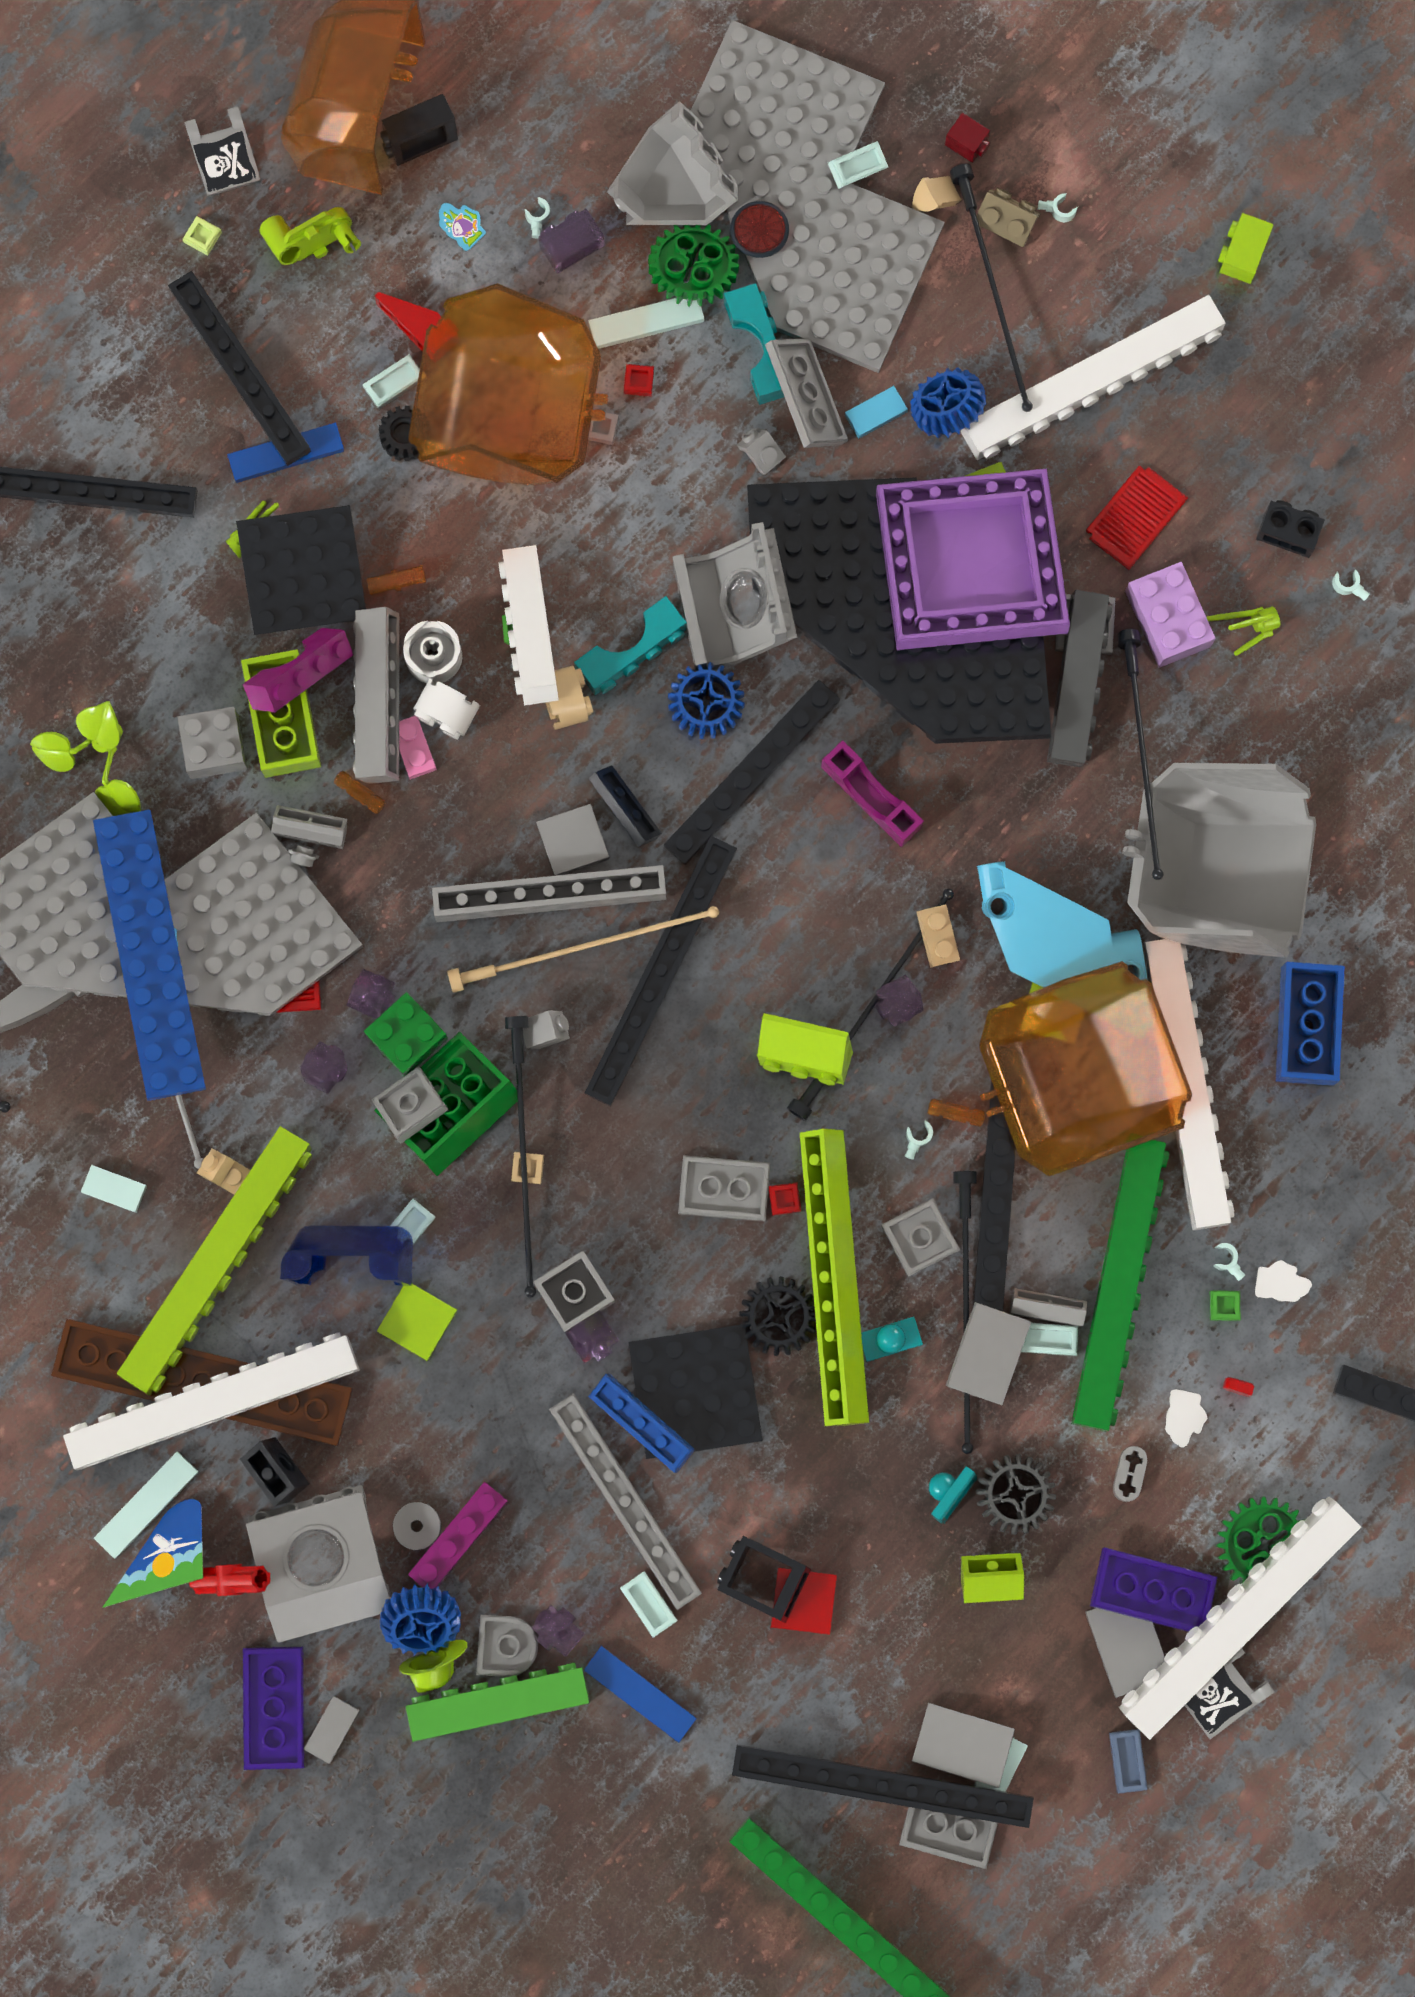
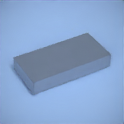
[1109,1729,1148,1794]

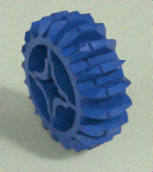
[910,367,987,438]
[668,662,745,739]
[380,1584,461,1656]

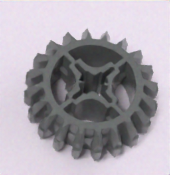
[976,1454,1056,1535]

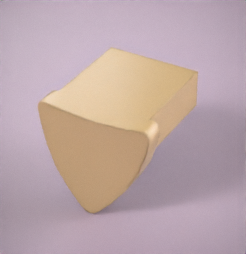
[912,176,961,211]

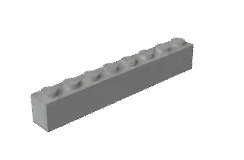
[432,865,666,922]

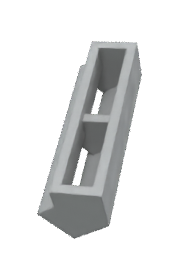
[271,805,347,849]
[1009,1288,1087,1327]

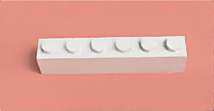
[498,545,559,706]

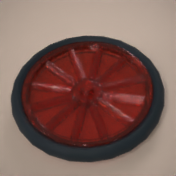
[730,201,789,258]

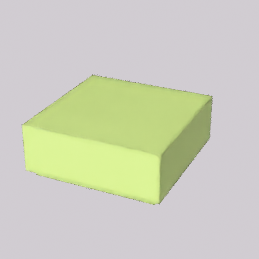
[183,216,222,256]

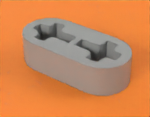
[1113,1446,1147,1502]

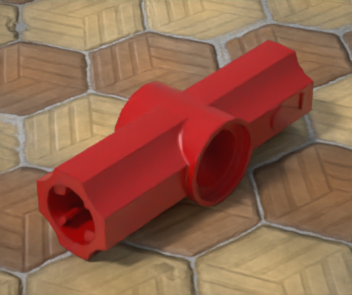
[189,1564,270,1596]

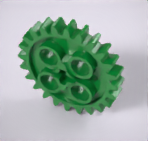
[648,224,739,307]
[1215,1496,1306,1584]

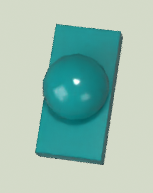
[861,1317,923,1362]
[929,1466,978,1524]

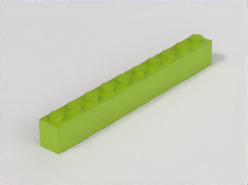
[117,1126,312,1396]
[800,1129,869,1426]

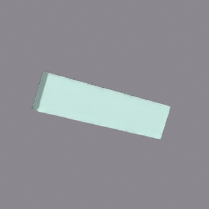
[588,298,704,349]
[94,1451,199,1559]

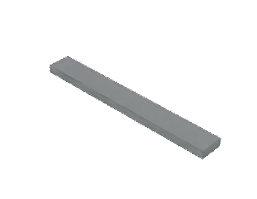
[549,1393,702,1610]

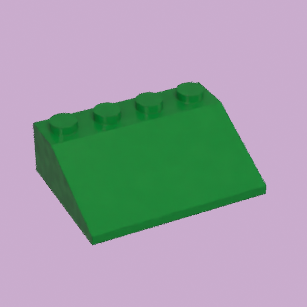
[374,1031,518,1176]

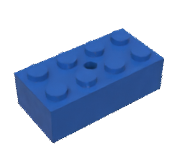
[1276,962,1345,1086]

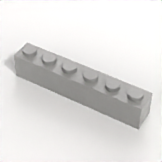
[353,607,399,784]

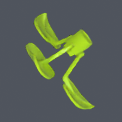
[30,701,141,816]

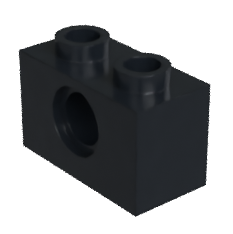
[240,1437,310,1507]

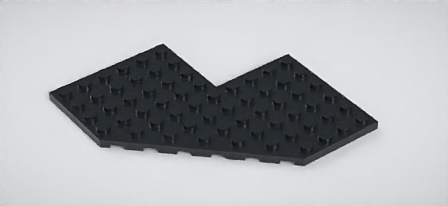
[747,477,1051,744]

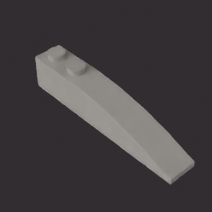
[0,985,86,1033]

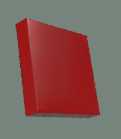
[771,1568,837,1635]

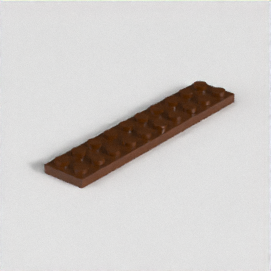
[51,1318,353,1446]

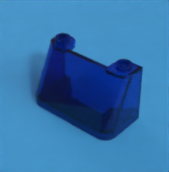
[280,1225,413,1286]

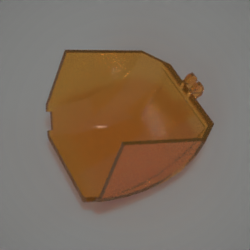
[281,0,425,195]
[408,283,608,485]
[979,961,1192,1176]

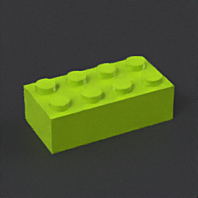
[241,649,321,778]

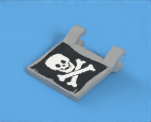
[184,106,261,197]
[1184,1648,1275,1739]

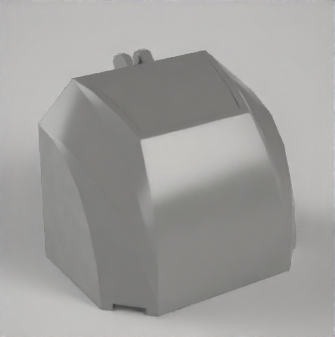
[1122,763,1316,957]

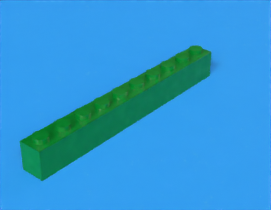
[1071,1135,1169,1432]
[729,1816,951,1997]

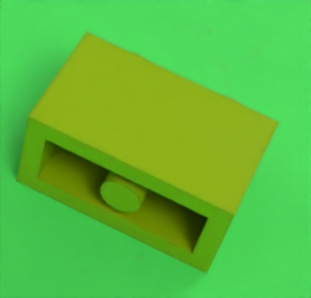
[1218,213,1274,284]
[961,1553,1024,1603]

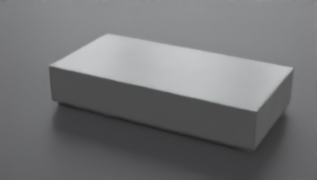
[304,1696,360,1764]

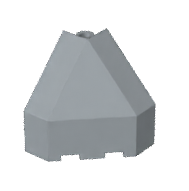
[607,101,738,225]

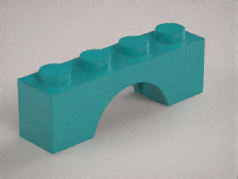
[724,283,784,405]
[574,596,687,696]

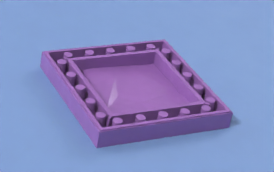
[876,468,1070,650]

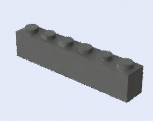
[1047,590,1112,767]

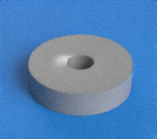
[393,1502,441,1550]

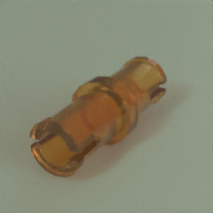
[367,565,426,595]

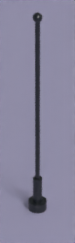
[950,164,1033,412]
[1117,629,1164,880]
[787,889,954,1121]
[505,1016,536,1298]
[953,1171,977,1454]

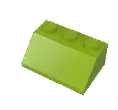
[757,1013,853,1085]

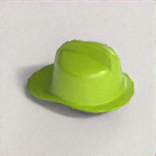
[399,1639,468,1693]

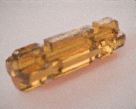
[334,771,385,814]
[928,1099,985,1126]

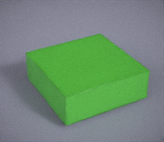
[1209,1291,1241,1321]

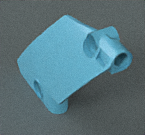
[977,861,1155,1039]

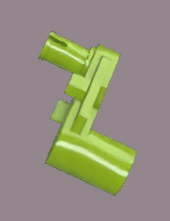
[259,207,361,265]

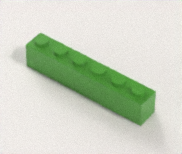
[406,1662,590,1742]

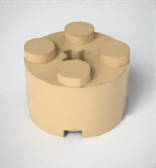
[545,665,593,730]

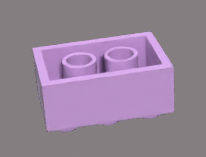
[1125,561,1216,668]

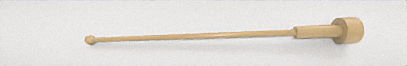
[447,906,719,993]

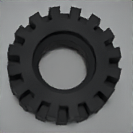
[379,406,431,461]

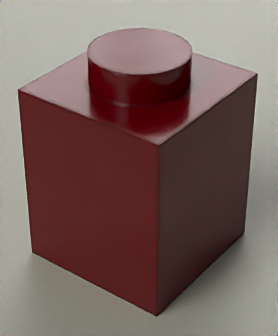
[945,112,990,163]

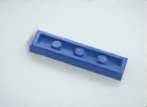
[227,422,344,483]
[588,1374,695,1473]
[584,1646,697,1743]

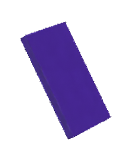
[1090,1547,1218,1632]
[243,1646,305,1770]

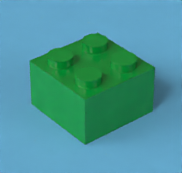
[364,992,448,1076]

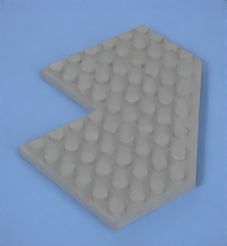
[691,20,945,373]
[0,792,363,1016]

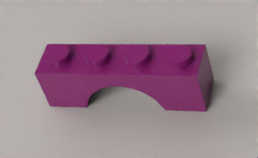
[242,628,354,712]
[821,740,924,848]
[408,1482,509,1589]

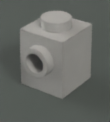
[523,1010,570,1049]

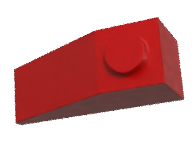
[374,292,459,363]

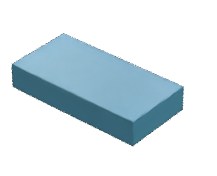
[845,386,908,439]

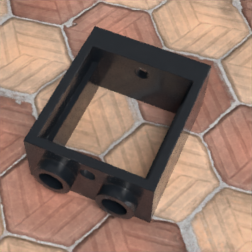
[380,93,458,166]
[717,1536,811,1623]

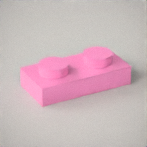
[399,716,437,779]

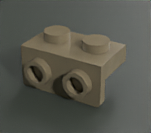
[977,187,1041,247]

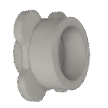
[288,845,319,867]

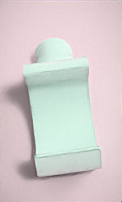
[1038,193,1078,223]
[525,197,550,239]
[1332,569,1370,601]
[905,1120,933,1160]
[1213,1243,1245,1281]

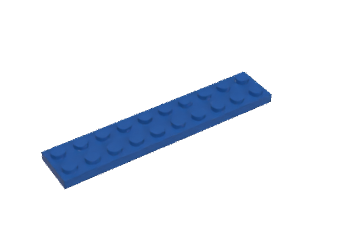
[93,810,206,1101]

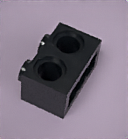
[1256,500,1325,558]

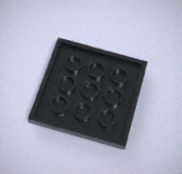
[236,505,366,635]
[628,1325,763,1459]

